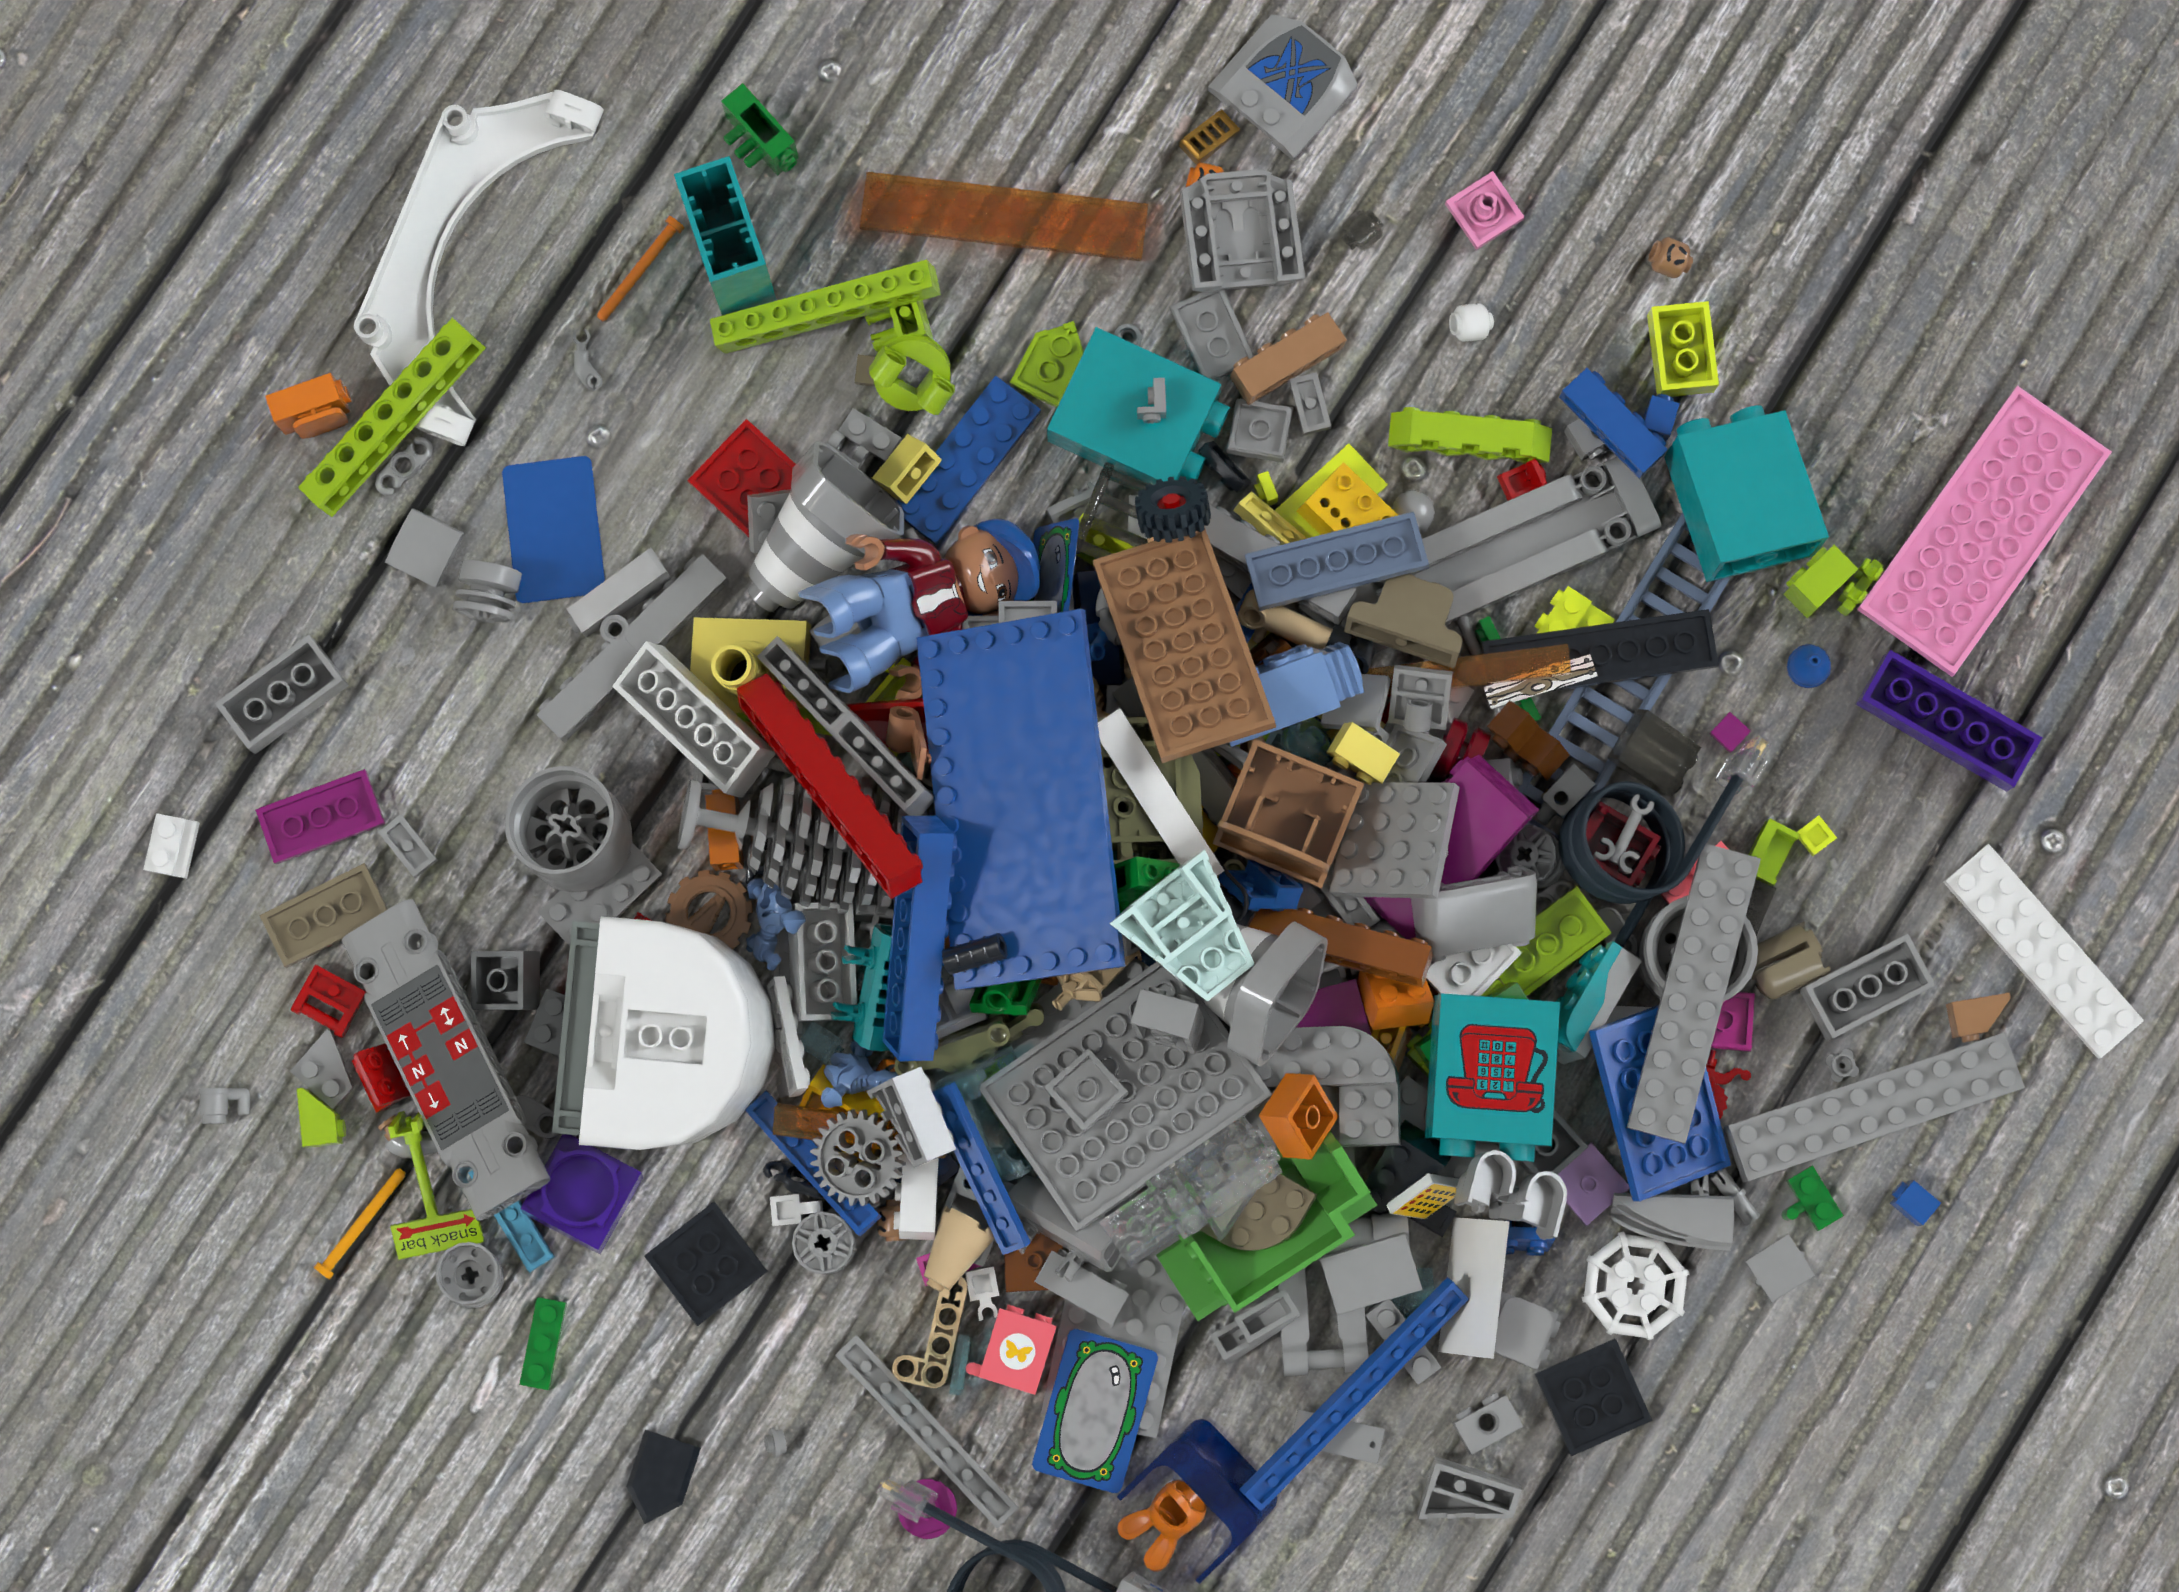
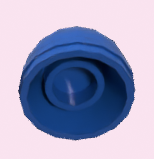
[1787,644,1831,688]

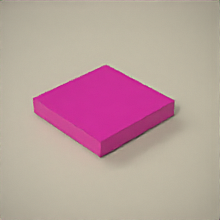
[1711,992,1755,1052]

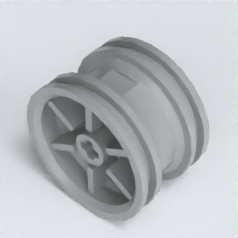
[1636,896,1758,1002]

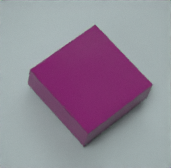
[1709,712,1751,753]

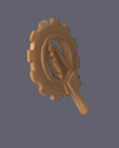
[665,870,753,949]

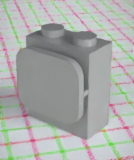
[1494,1291,1561,1370]

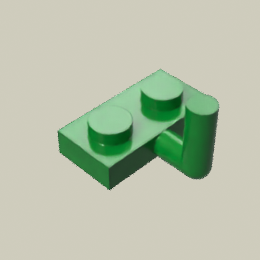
[1781,1165,1844,1231]

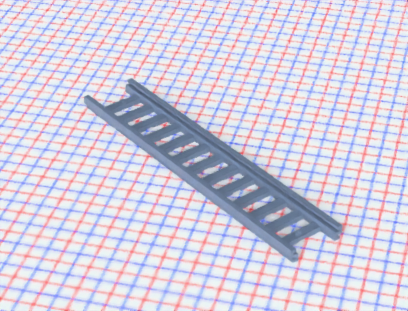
[1519,512,1731,839]

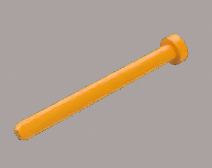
[314,1168,406,1280]

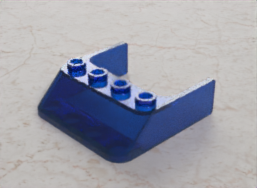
[1116,1419,1277,1584]

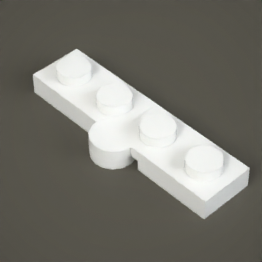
[767,976,810,1097]

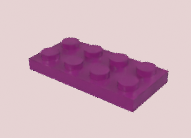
[255,769,385,865]

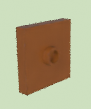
[1004,1233,1063,1292]

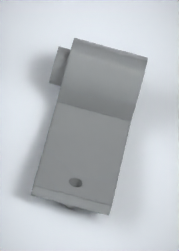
[1292,1409,1385,1464]

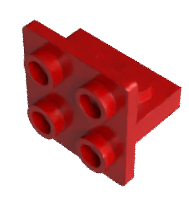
[352,1043,411,1113]

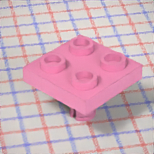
[1445,171,1524,250]

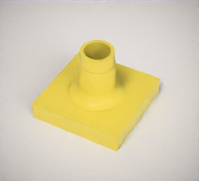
[690,617,811,737]

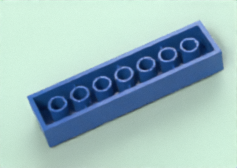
[883,816,957,1062]

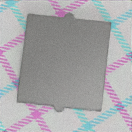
[1745,1234,1815,1303]

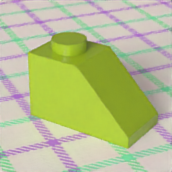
[297,1088,346,1148]

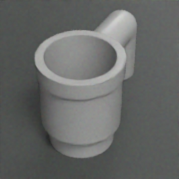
[199,1088,250,1124]

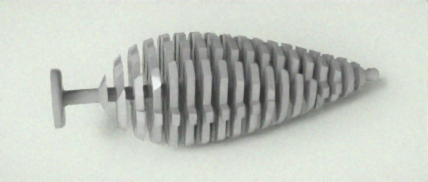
[677,775,936,915]

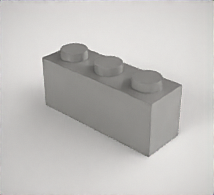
[1034,1249,1129,1325]

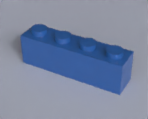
[1559,368,1668,479]

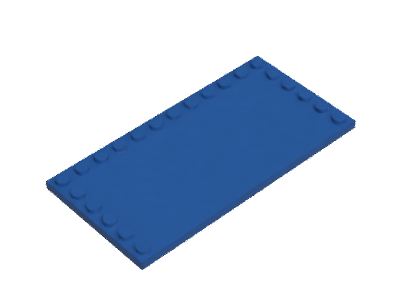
[916,609,1126,990]

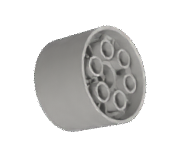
[505,766,632,892]

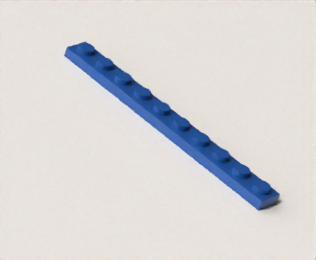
[1239,1277,1469,1511]

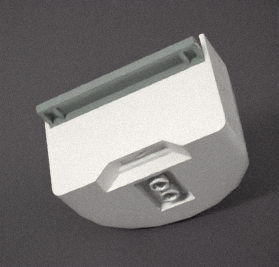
[552,916,776,1150]

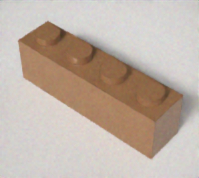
[1230,312,1347,405]

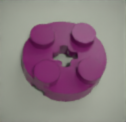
[898,1479,957,1539]

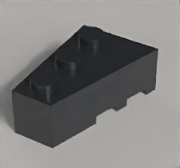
[1365,1119,1452,1215]

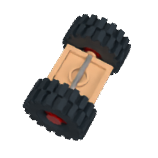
[1135,476,1220,568]

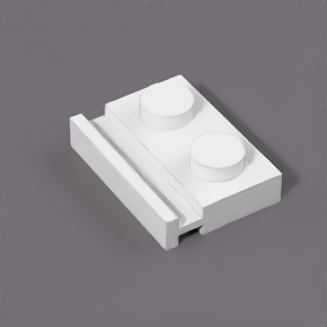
[143,813,200,879]

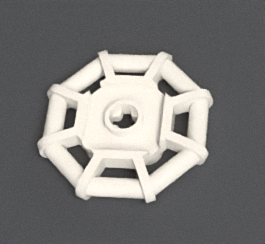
[1581,1231,1690,1341]

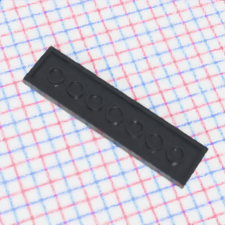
[1481,609,1719,692]

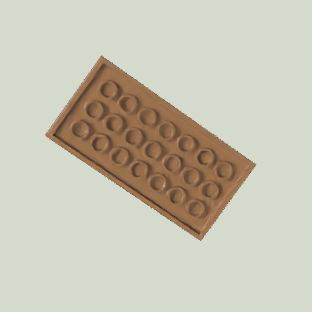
[1093,527,1276,763]

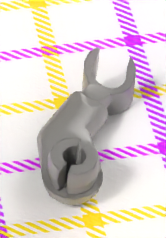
[573,328,602,391]

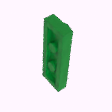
[519,1297,567,1390]

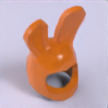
[1117,1480,1207,1572]

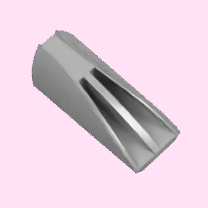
[1610,1175,1734,1251]

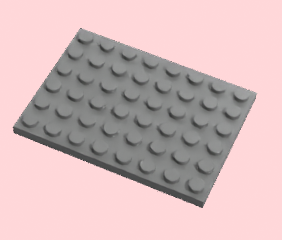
[977,962,1272,1233]

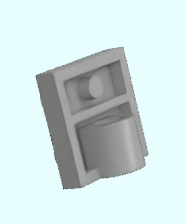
[1388,665,1453,732]

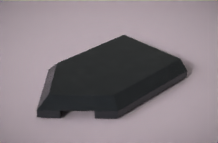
[626,1429,701,1524]

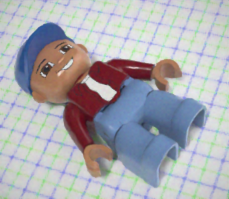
[798,519,1041,700]

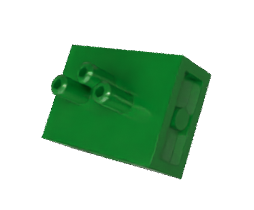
[721,83,799,176]
[1114,856,1180,913]

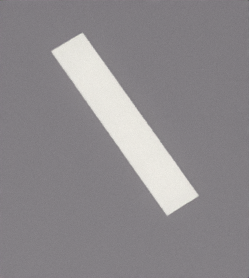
[1098,708,1224,876]

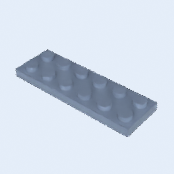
[1245,512,1429,611]

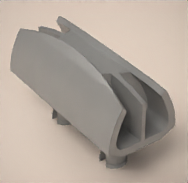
[1008,1175,1127,1282]

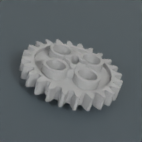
[810,1109,906,1206]

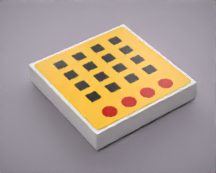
[1386,1173,1459,1219]

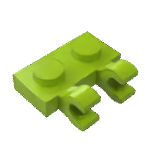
[1837,558,1884,616]

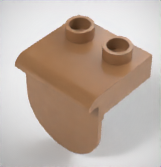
[1212,739,1365,889]

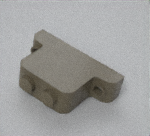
[1344,574,1463,668]

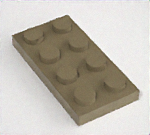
[259,863,388,968]

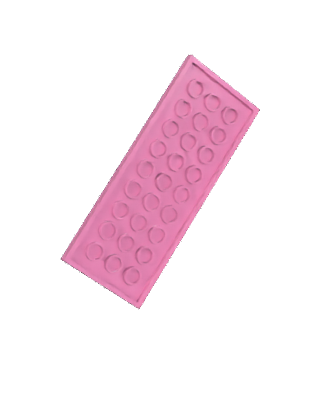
[1857,386,2112,677]

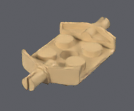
[1052,950,1142,1011]

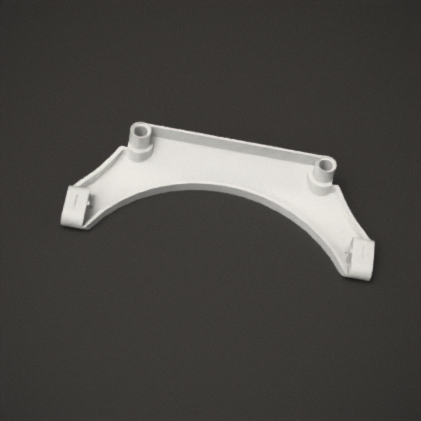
[354,90,604,446]

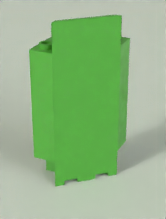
[1156,1131,1377,1321]

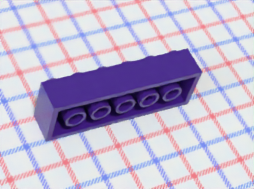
[1856,650,2042,792]

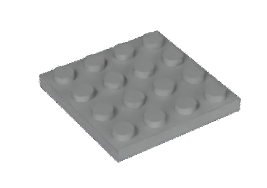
[1329,782,1460,899]

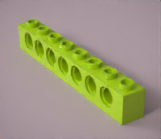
[710,259,941,354]
[298,317,486,517]

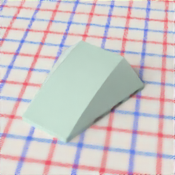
[1110,850,1254,1001]

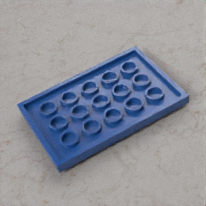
[1589,1005,1731,1202]

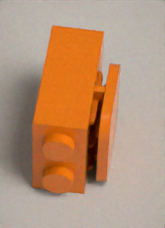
[265,373,352,439]

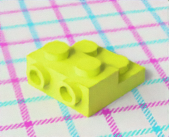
[1534,586,1615,634]

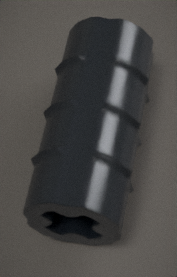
[942,933,1008,975]

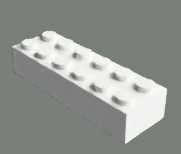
[612,641,776,798]

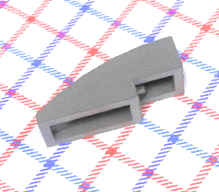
[1210,1289,1300,1365]

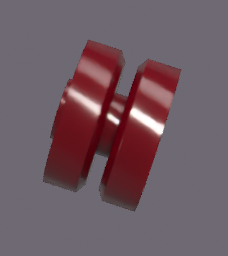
[1430,717,1492,781]

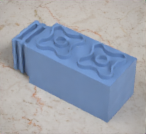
[1225,642,1364,747]

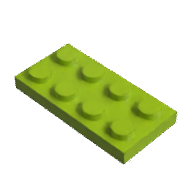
[1499,886,1612,996]

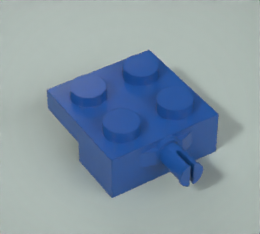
[1218,860,1303,911]

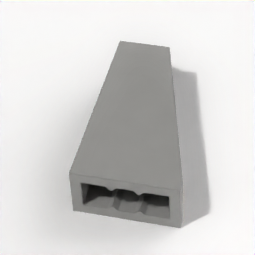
[567,548,671,638]

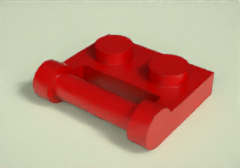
[291,964,367,1038]

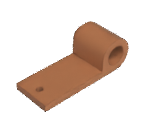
[885,706,931,780]

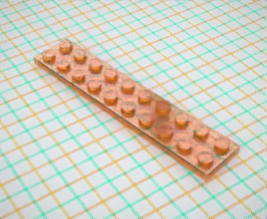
[860,172,1148,262]

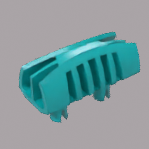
[831,923,892,1051]

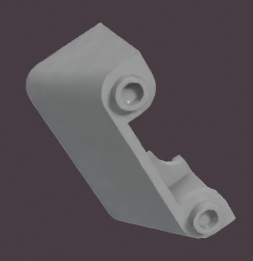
[1411,865,1537,962]

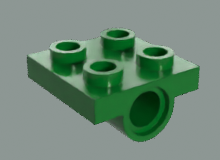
[969,979,1042,1015]

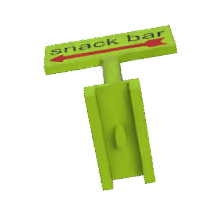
[388,1111,485,1260]

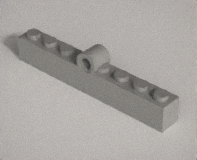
[537,554,729,743]
[757,636,934,816]

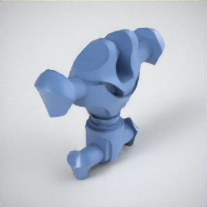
[746,878,806,971]
[821,1040,899,1108]

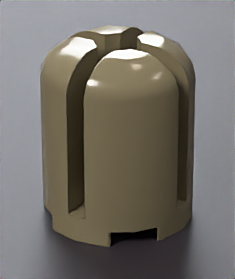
[1751,921,1831,999]

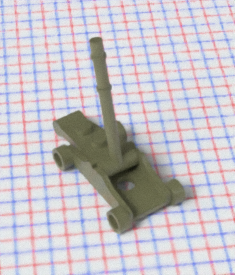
[894,1003,1044,1165]

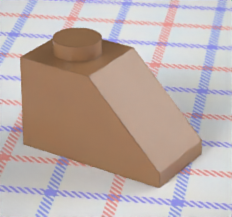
[1946,993,2011,1043]

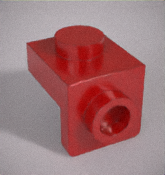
[1497,458,1547,501]

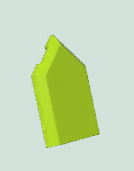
[1010,321,1084,408]

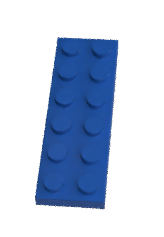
[897,376,1041,545]

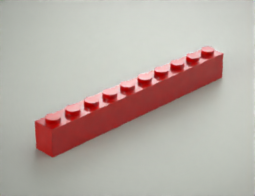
[737,673,923,899]

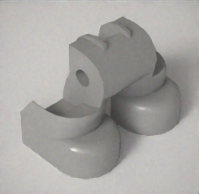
[1454,1150,1567,1240]

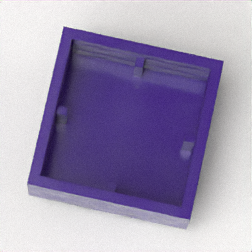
[520,1134,643,1255]

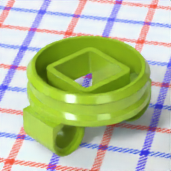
[869,334,955,415]

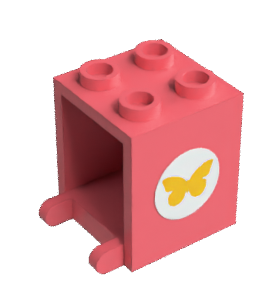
[966,1304,1057,1395]

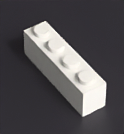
[894,1133,939,1240]

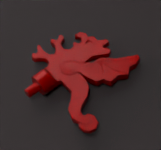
[1706,1050,1751,1119]

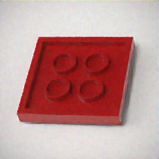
[687,419,796,538]

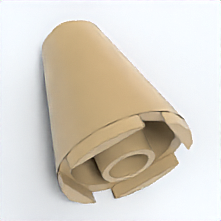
[924,1206,995,1292]

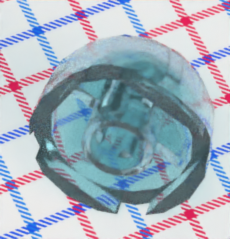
[1281,716,1335,767]

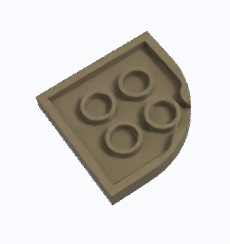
[1197,1151,1317,1251]

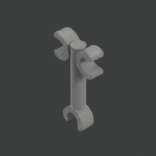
[1593,794,1654,874]

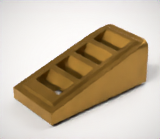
[1179,109,1240,165]

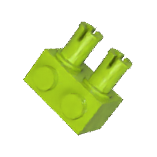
[865,300,934,352]

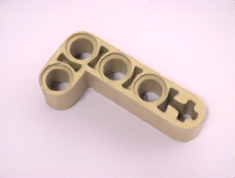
[892,1277,968,1388]

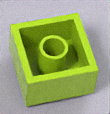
[1783,544,1858,618]

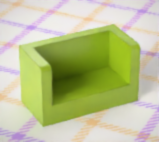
[1748,818,1800,888]

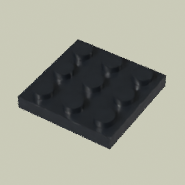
[644,1202,768,1326]
[1534,1338,1653,1456]

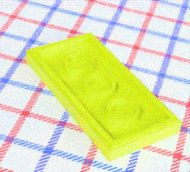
[1274,444,1388,538]

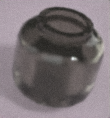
[1341,209,1384,251]

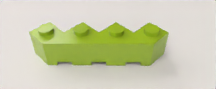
[1388,407,1552,464]

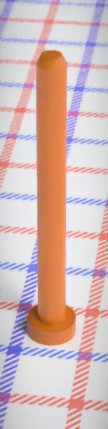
[597,215,685,322]

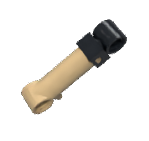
[1238,590,1376,674]

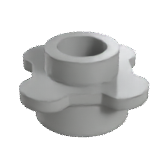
[1825,1049,1859,1082]

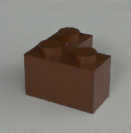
[1487,700,1570,781]

